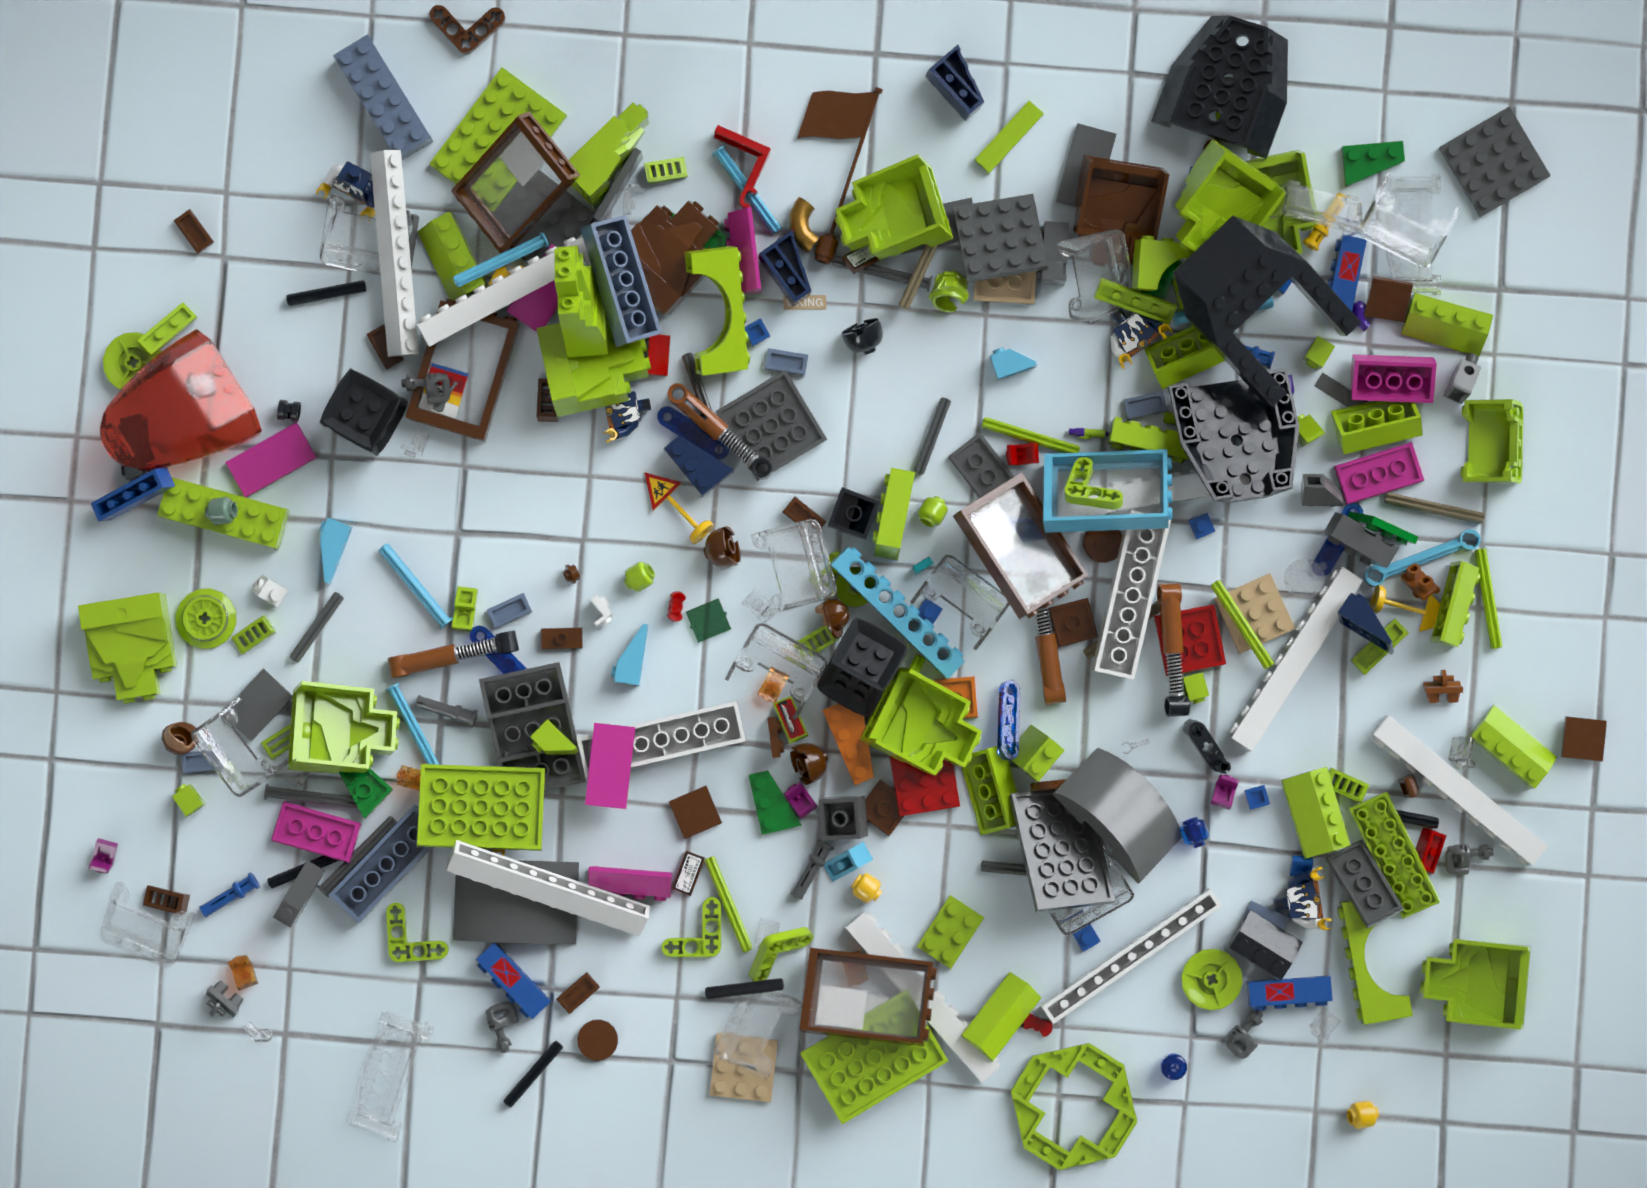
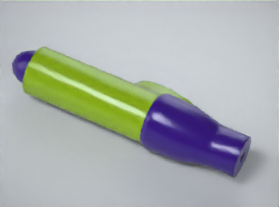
[1069,428,1109,439]

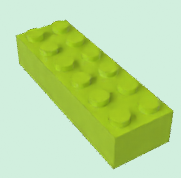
[157,477,290,550]

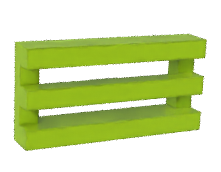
[261,724,291,760]

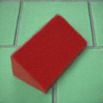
[648,334,671,376]
[1415,828,1447,874]

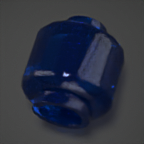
[1180,817,1210,848]
[1160,1053,1187,1080]

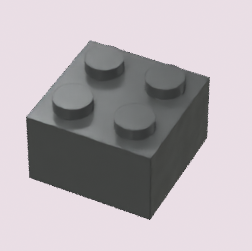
[818,795,868,840]

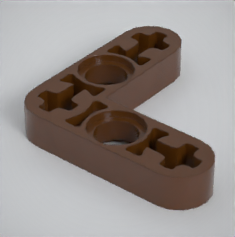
[429,5,506,54]

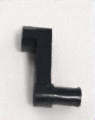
[1183,719,1231,774]

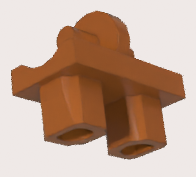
[1401,563,1440,601]
[1423,670,1463,703]

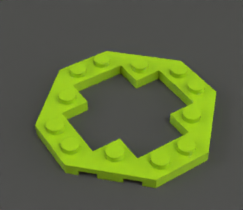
[1011,1043,1137,1170]

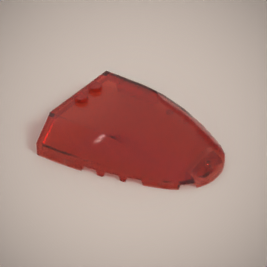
[100,329,262,470]

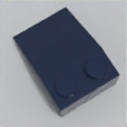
[1337,593,1394,655]

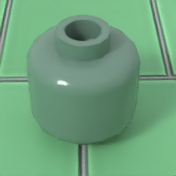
[205,497,238,525]

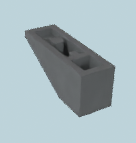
[273,861,325,928]

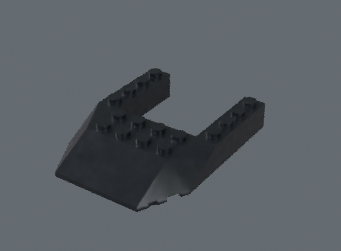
[1173,216,1361,407]

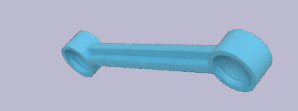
[1363,529,1481,586]

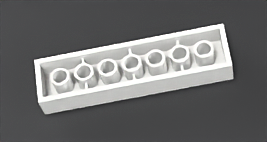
[1091,510,1171,680]
[577,701,746,778]

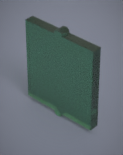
[686,598,731,643]

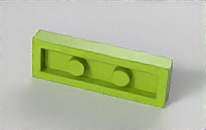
[137,302,197,357]
[1350,618,1409,675]

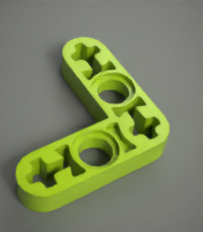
[1064,457,1123,510]
[661,897,721,957]
[386,902,449,962]
[748,927,814,981]

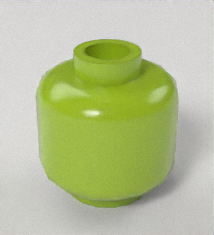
[918,496,948,528]
[624,562,655,592]

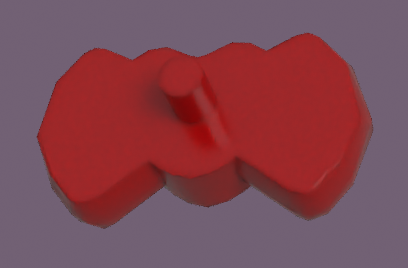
[666,591,686,622]
[1023,1013,1053,1037]

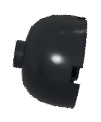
[842,318,883,355]

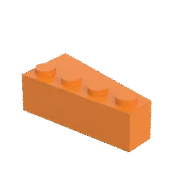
[822,703,874,785]

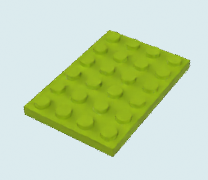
[429,67,567,212]
[417,764,545,851]
[800,989,948,1124]

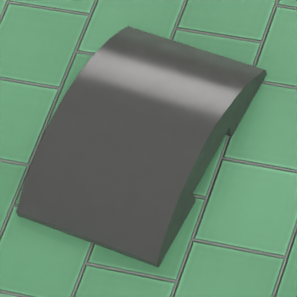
[479,662,586,791]
[1053,748,1183,884]
[453,860,579,944]

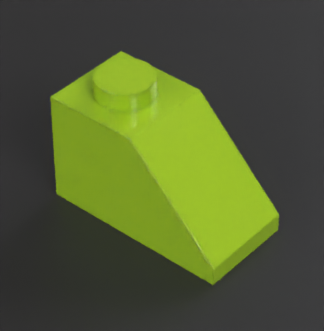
[1297,414,1325,447]
[530,719,578,755]

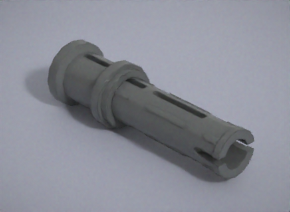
[415,695,478,728]
[791,839,834,900]

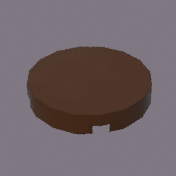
[1083,530,1122,563]
[1030,779,1067,791]
[577,1019,618,1060]

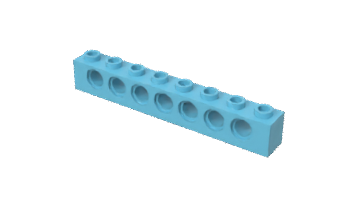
[830,547,965,679]

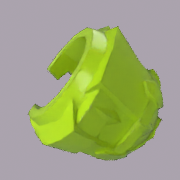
[927,270,969,312]

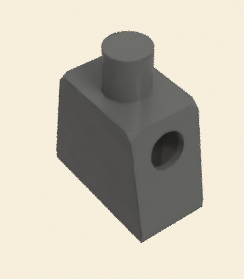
[1443,353,1481,404]

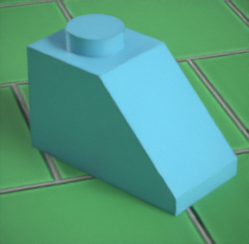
[989,347,1037,381]
[823,842,873,882]

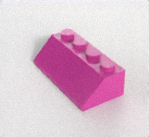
[724,207,762,295]
[1351,354,1437,403]
[588,866,673,901]

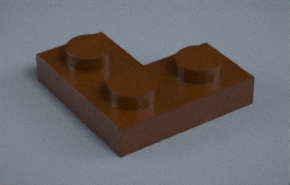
[767,717,784,758]

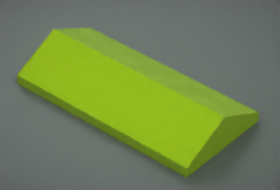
[961,972,1041,1062]

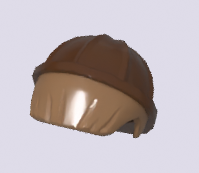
[815,598,850,639]
[161,722,200,755]

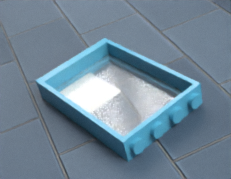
[1043,449,1173,533]

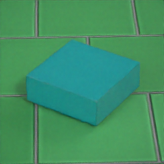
[912,557,934,574]

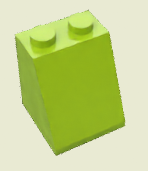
[1006,725,1065,782]

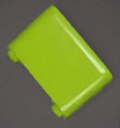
[1460,399,1524,484]

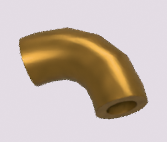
[789,197,819,254]

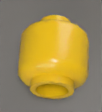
[851,873,882,903]
[1347,1101,1379,1129]

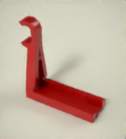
[714,125,771,209]

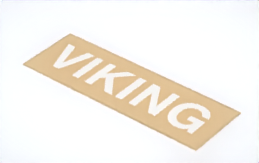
[783,295,826,310]

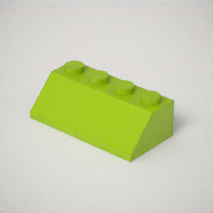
[417,211,488,300]
[1401,293,1494,357]
[1144,326,1225,389]
[1331,401,1423,454]
[1430,561,1480,647]
[1468,705,1557,789]
[962,744,1017,835]
[1281,767,1351,859]

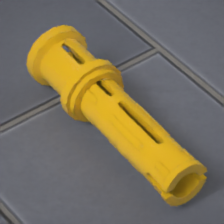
[1302,193,1348,252]

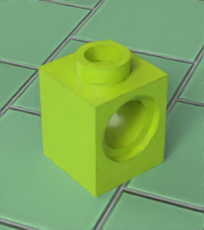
[1303,336,1335,370]
[1182,672,1209,704]
[172,783,206,816]

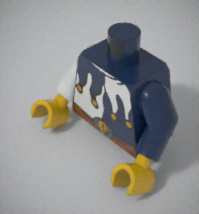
[316,161,375,222]
[1110,309,1173,369]
[603,387,652,443]
[1273,867,1332,930]

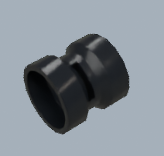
[277,399,301,422]

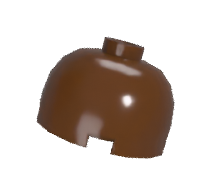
[704,526,741,568]
[790,743,828,785]

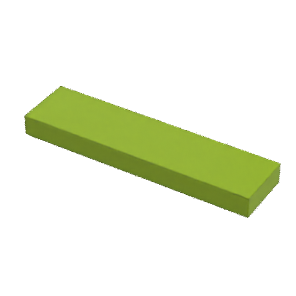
[974,100,1044,174]
[1094,278,1177,325]

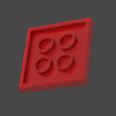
[1154,604,1226,676]
[889,756,960,817]

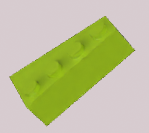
[1107,416,1189,463]
[872,467,915,561]

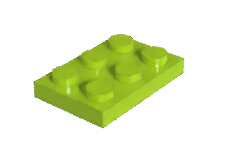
[917,895,985,969]

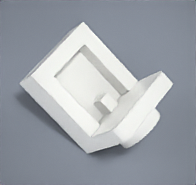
[252,575,288,608]
[590,595,613,627]

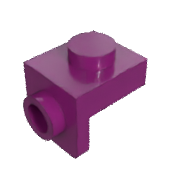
[1210,774,1239,810]
[784,782,818,819]
[89,838,118,873]

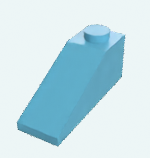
[319,517,353,584]
[611,624,648,686]

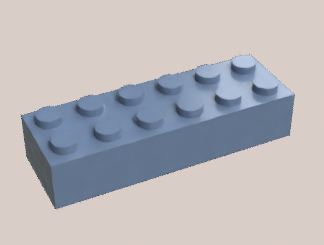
[333,34,434,160]
[580,214,662,347]
[329,805,433,923]

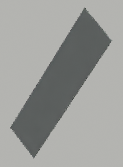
[1314,373,1369,407]

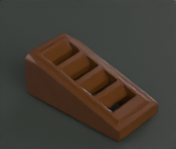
[536,378,558,422]
[1398,774,1420,798]
[143,885,190,915]

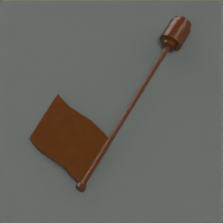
[797,87,883,265]

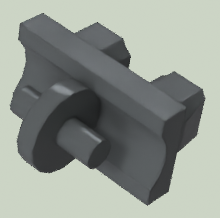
[206,980,243,1018]

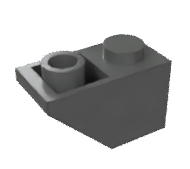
[1300,474,1343,507]

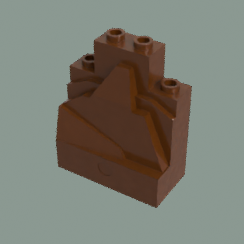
[1073,155,1170,269]
[631,201,720,315]

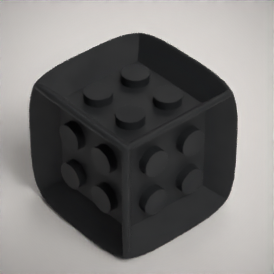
[320,368,408,456]
[817,618,908,717]

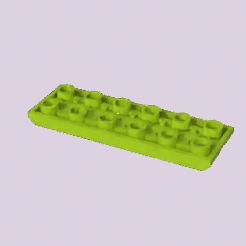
[1349,792,1440,919]

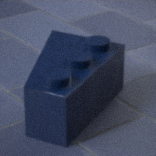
[925,44,984,121]
[758,230,811,307]
[664,435,734,497]

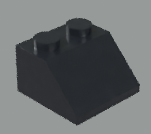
[827,487,880,540]

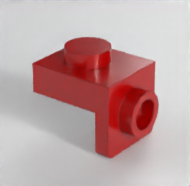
[1006,443,1039,466]

